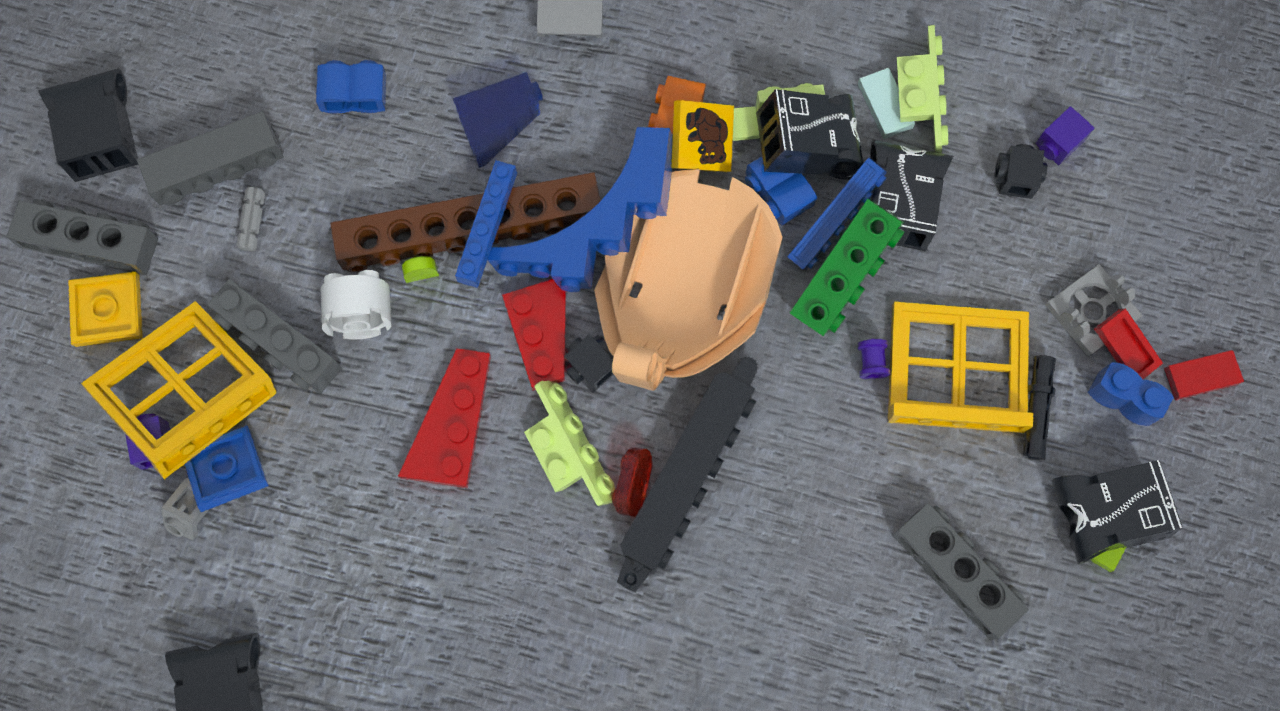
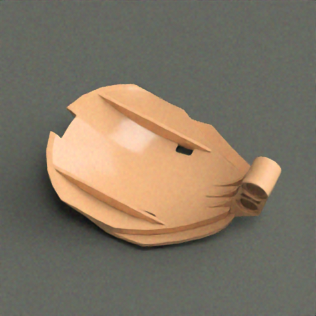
[594,169,782,391]

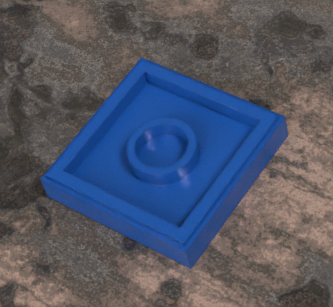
[185,425,269,512]

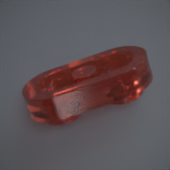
[612,447,653,517]

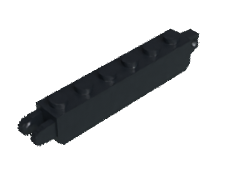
[617,357,758,593]

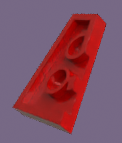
[502,279,566,391]

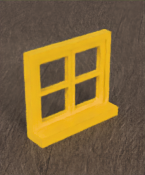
[81,301,277,479]
[888,302,1033,433]

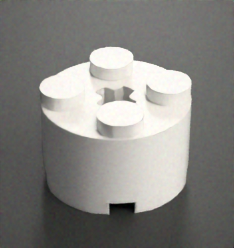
[320,270,391,340]

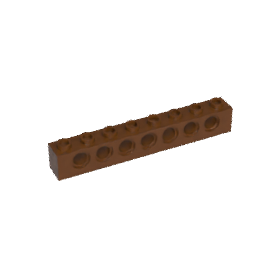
[330,172,600,272]

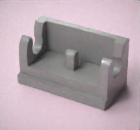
[537,0,603,38]

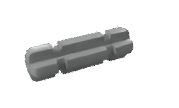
[236,187,265,251]

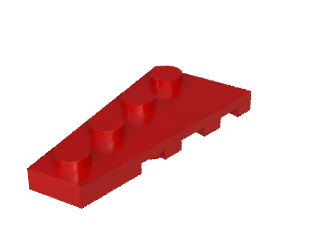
[398,348,491,488]

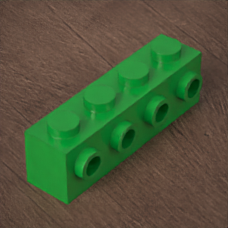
[790,199,905,336]

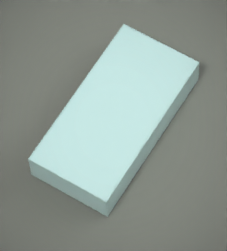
[858,68,915,139]

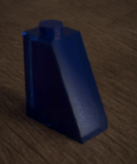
[453,72,543,168]

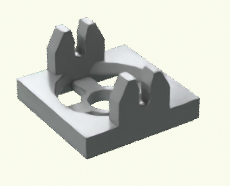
[1045,264,1143,357]

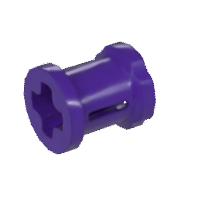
[857,339,890,379]

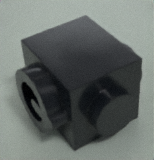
[994,144,1048,199]
[564,334,614,393]

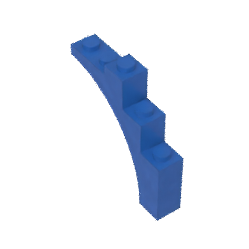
[488,127,673,292]

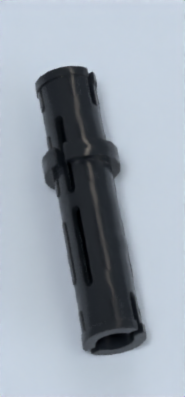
[1023,355,1056,460]

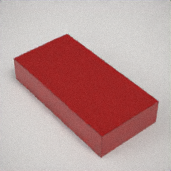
[1094,308,1163,380]
[1164,350,1244,401]

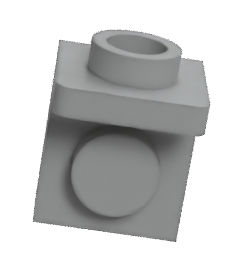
[161,477,208,540]

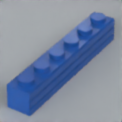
[787,157,887,270]
[455,160,517,288]

